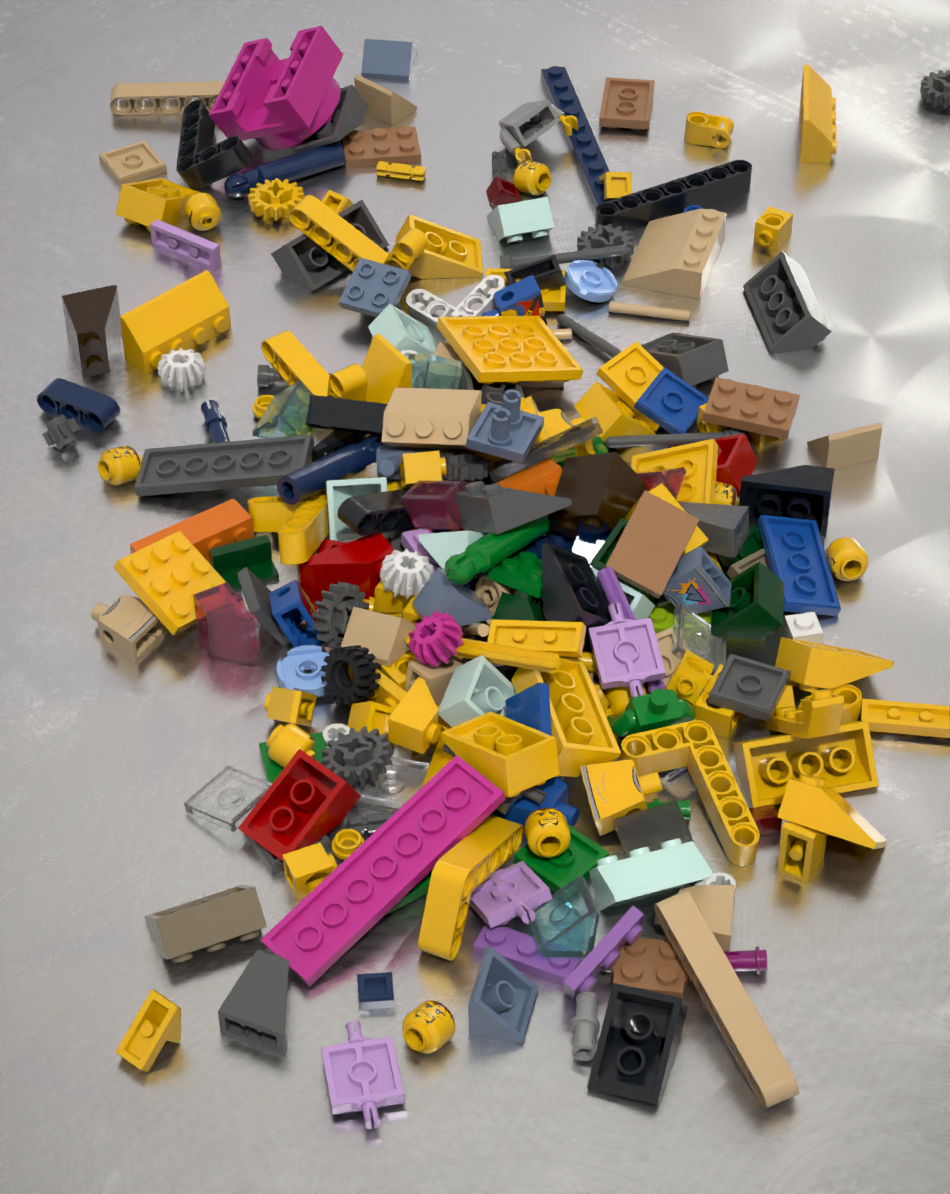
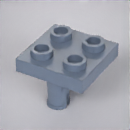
[339,258,411,318]
[466,389,544,463]

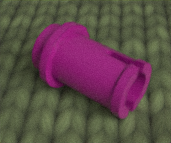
[724,946,768,975]

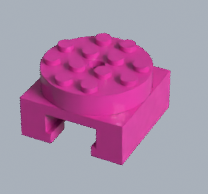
[209,26,343,151]

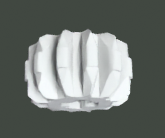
[157,347,206,392]
[380,548,433,600]

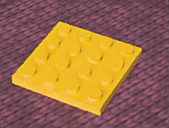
[437,315,583,384]

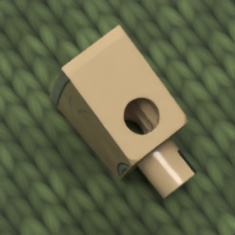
[91,595,169,664]

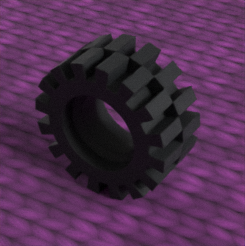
[321,645,381,705]

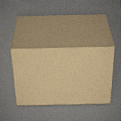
[354,74,417,126]
[807,422,882,470]
[341,607,416,666]

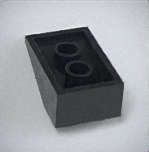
[739,465,835,537]
[542,542,612,650]
[587,983,688,1105]

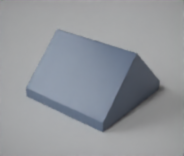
[361,39,417,80]
[412,567,492,627]
[468,946,538,1044]

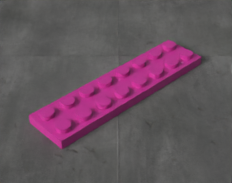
[260,755,506,987]

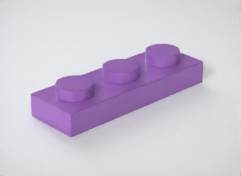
[563,905,644,1001]
[473,924,583,986]

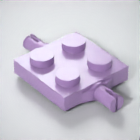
[588,603,666,698]
[469,861,552,928]
[321,1020,405,1129]

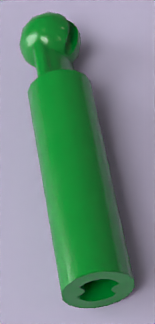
[444,515,549,585]

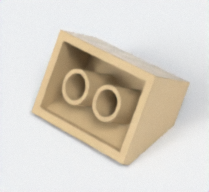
[382,388,482,450]

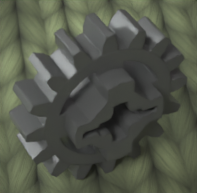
[920,70,950,109]
[577,224,634,268]
[440,449,489,485]
[312,581,369,649]
[321,726,393,787]

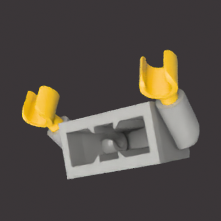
[499,100,578,165]

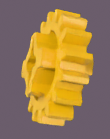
[248,178,305,221]

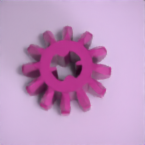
[408,611,464,668]

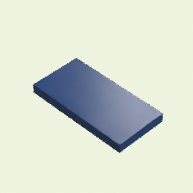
[757,515,841,616]

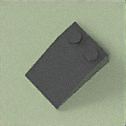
[295,85,368,153]
[641,332,729,389]
[455,481,572,535]

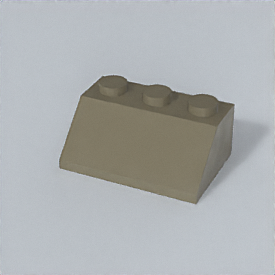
[144,885,267,963]

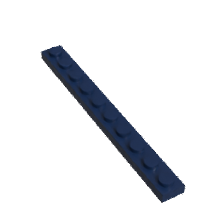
[541,66,610,209]

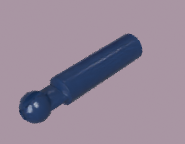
[224,141,345,199]
[277,435,385,505]

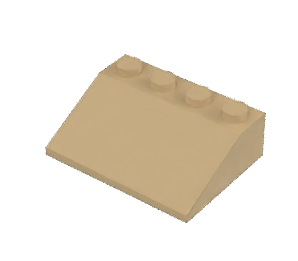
[622,208,727,299]

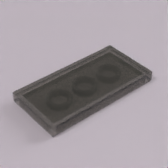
[489,417,604,483]

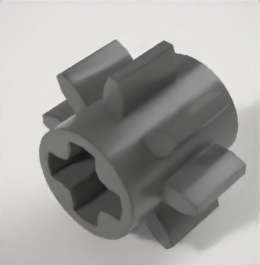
[42,414,80,450]

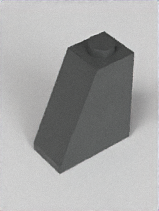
[678,502,749,558]
[218,949,291,1056]

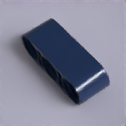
[37,378,120,432]

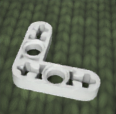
[406,275,506,330]

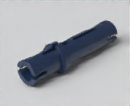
[201,400,230,443]

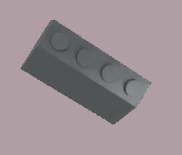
[271,200,389,292]
[743,251,832,354]

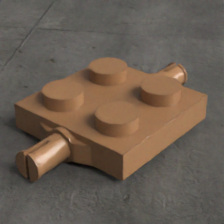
[601,937,692,998]

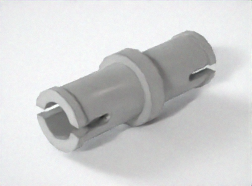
[571,992,600,1061]

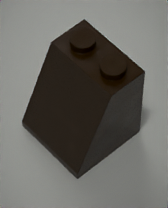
[62,285,122,378]
[548,452,647,536]

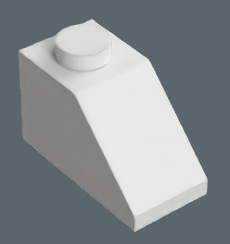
[777,612,824,644]

